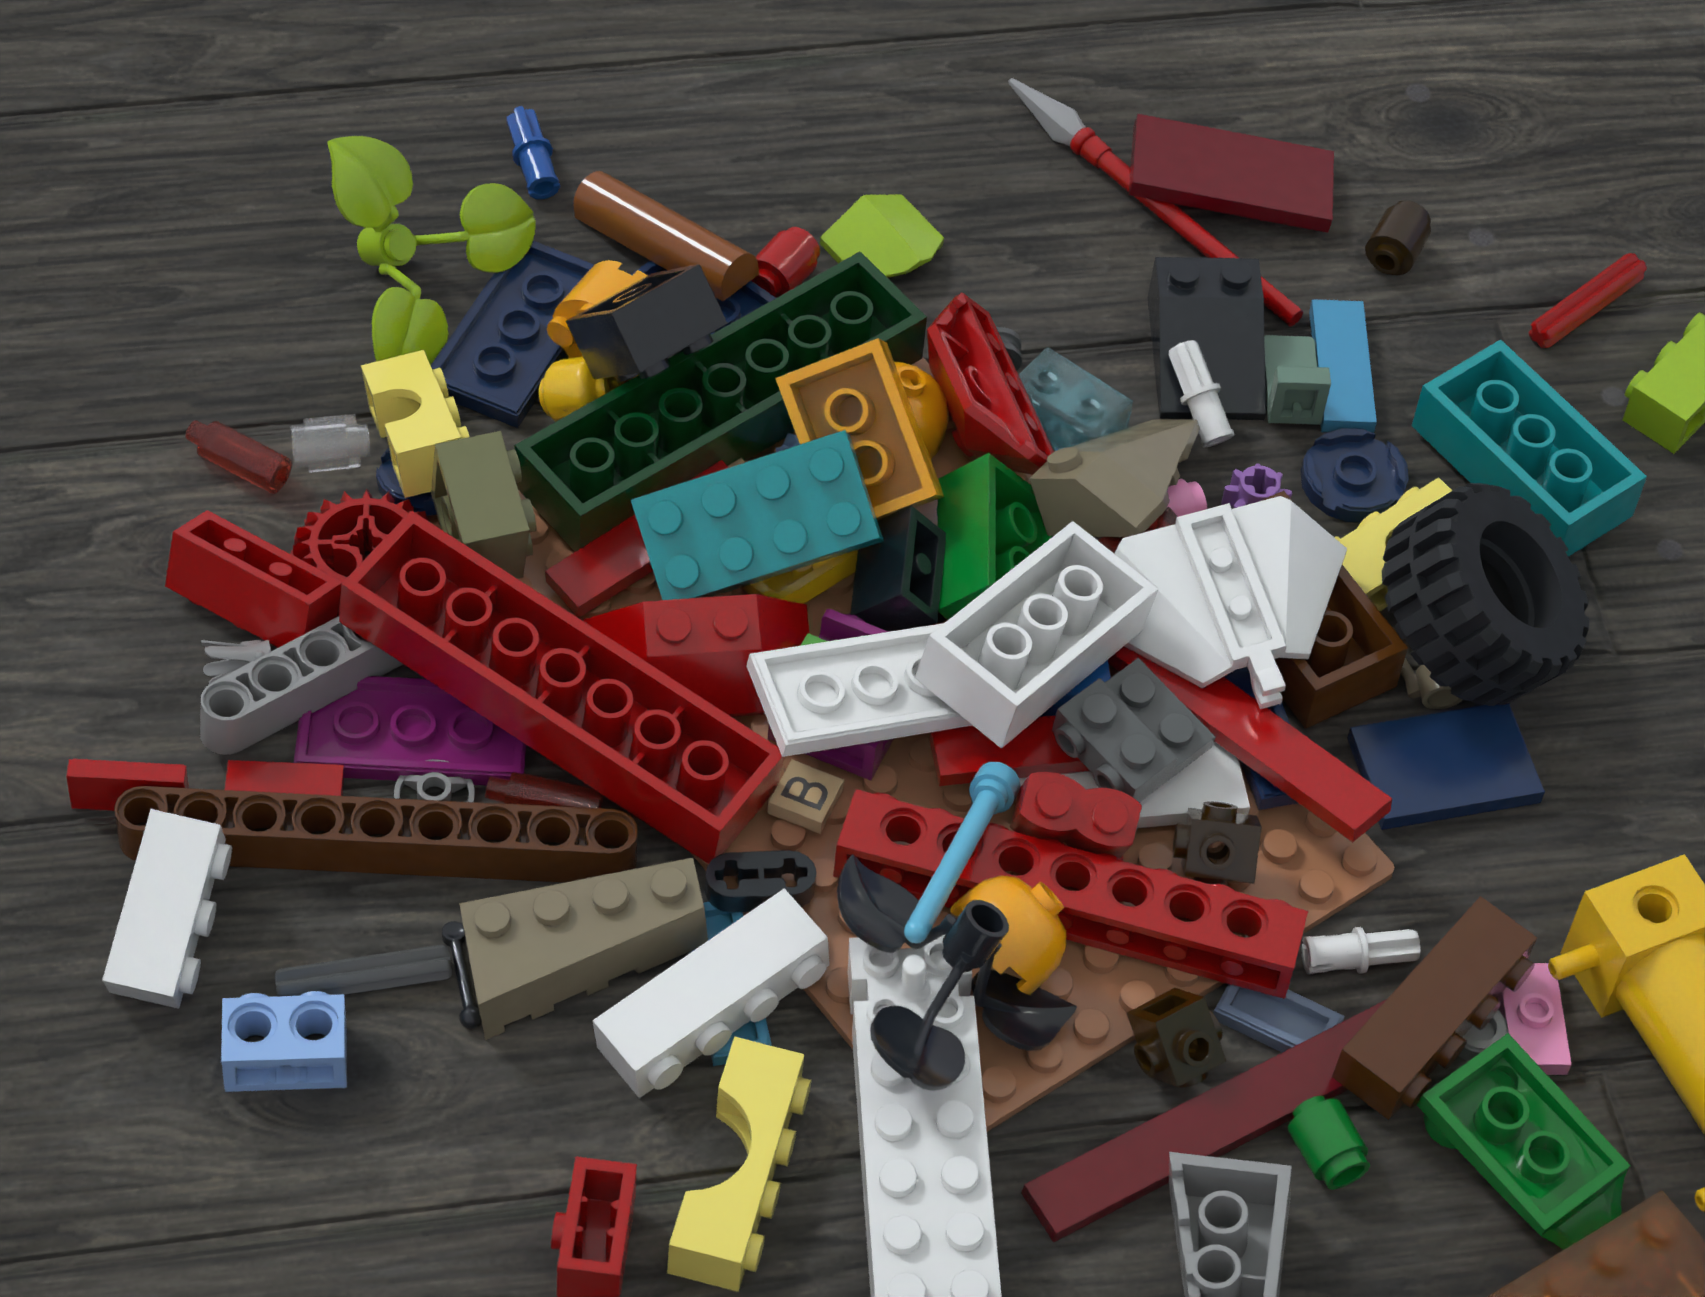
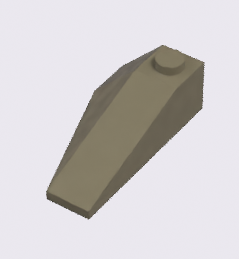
[1029,420,1200,537]

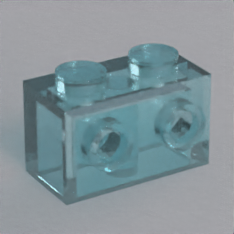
[1019,347,1133,451]

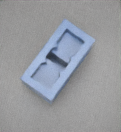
[221,991,347,1092]

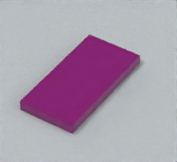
[294,676,527,788]

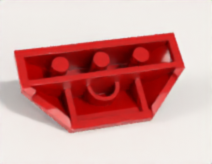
[927,292,1054,475]
[583,594,810,717]

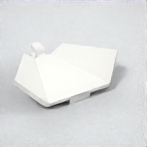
[1115,496,1347,709]

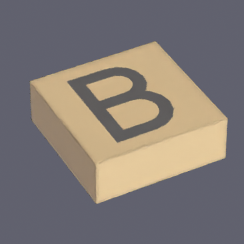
[768,759,844,834]

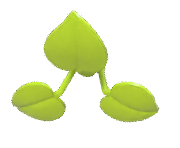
[328,136,536,366]

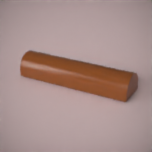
[573,171,759,301]

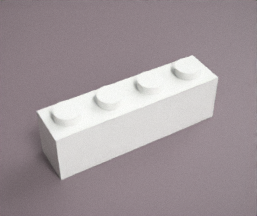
[593,888,830,1098]

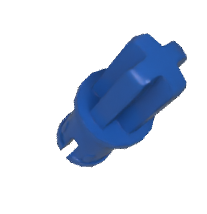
[507,106,560,200]

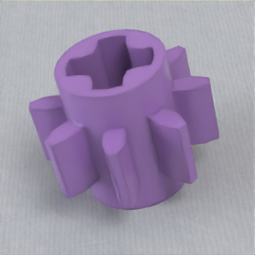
[1221,464,1292,508]

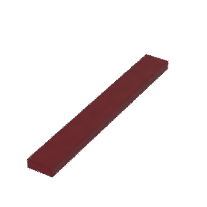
[1021,999,1387,1242]

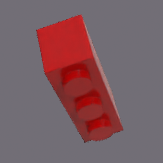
[165,510,343,648]

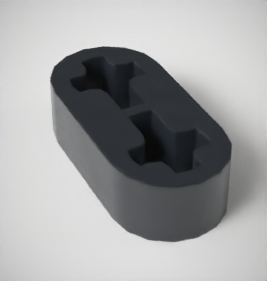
[705,850,817,913]

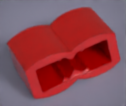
[1010,772,1142,858]

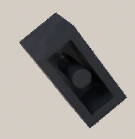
[850,505,946,632]

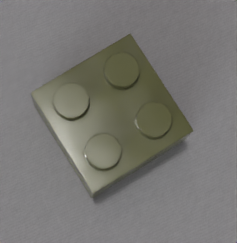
[431,431,536,579]

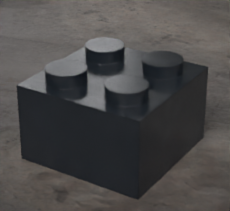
[566,264,728,383]

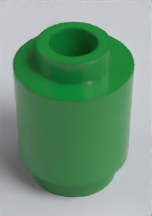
[1288,1096,1370,1190]

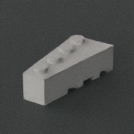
[1169,1152,1292,1297]

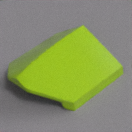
[820,194,944,278]

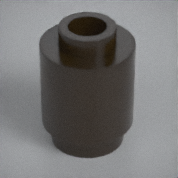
[1365,200,1431,275]

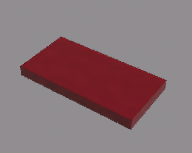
[1129,113,1334,233]

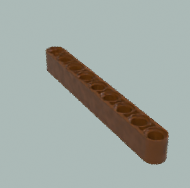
[115,786,638,883]

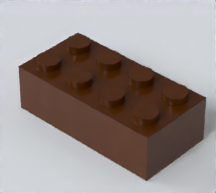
[1261,491,1408,729]

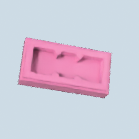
[1498,963,1572,1075]

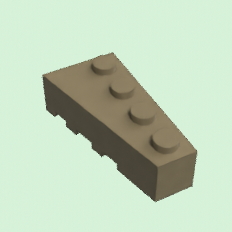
[459,858,708,1040]

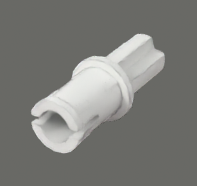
[1169,340,1235,447]
[1301,927,1421,974]

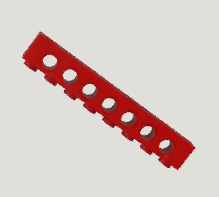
[833,789,1308,999]

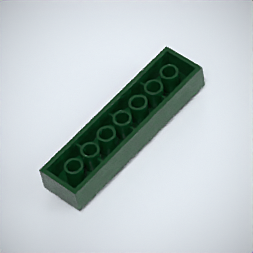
[514,252,927,552]

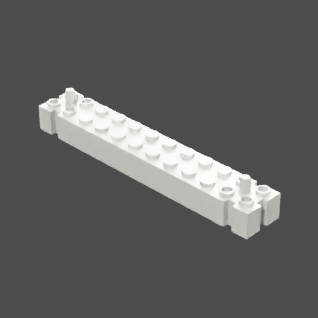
[847,935,1002,1297]

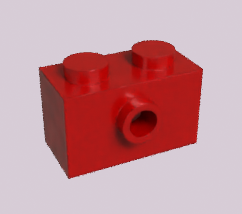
[551,1156,637,1297]

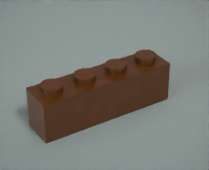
[1332,896,1538,1120]

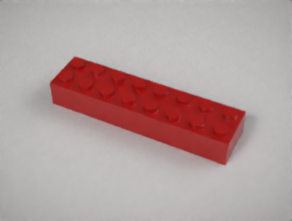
[339,510,785,864]

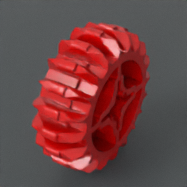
[290,489,429,616]

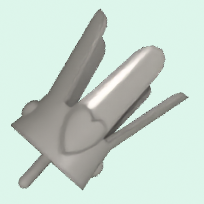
[201,640,271,684]

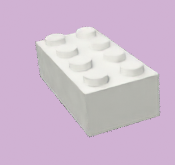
[915,521,1159,748]

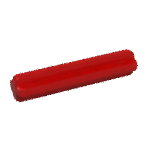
[1529,253,1647,348]

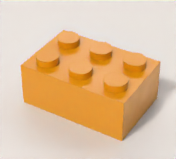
[775,338,945,520]

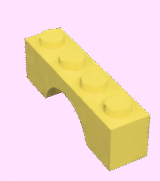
[667,1036,811,1292]

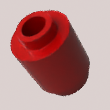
[751,227,820,298]

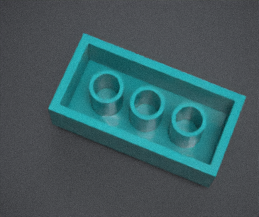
[1412,339,1647,557]
[631,430,884,600]

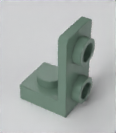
[1264,335,1331,425]

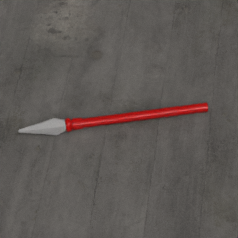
[1009,78,1303,327]

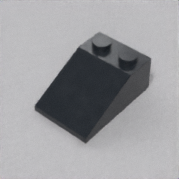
[1147,257,1266,420]

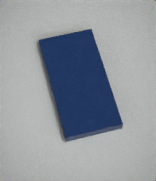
[431,241,594,428]

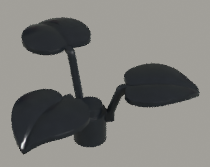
[837,854,1077,1091]

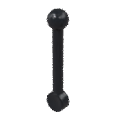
[442,921,481,1029]

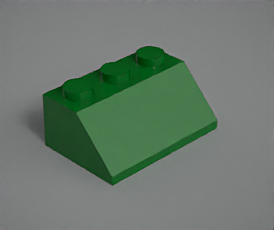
[936,453,1053,620]

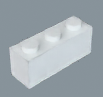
[102,809,232,1009]

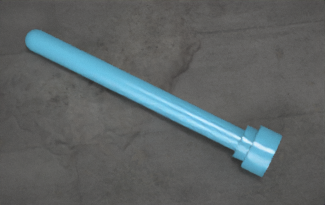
[904,762,1020,943]

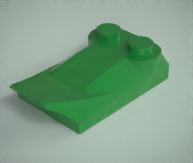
[1417,1033,1631,1257]

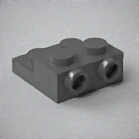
[1052,658,1215,803]

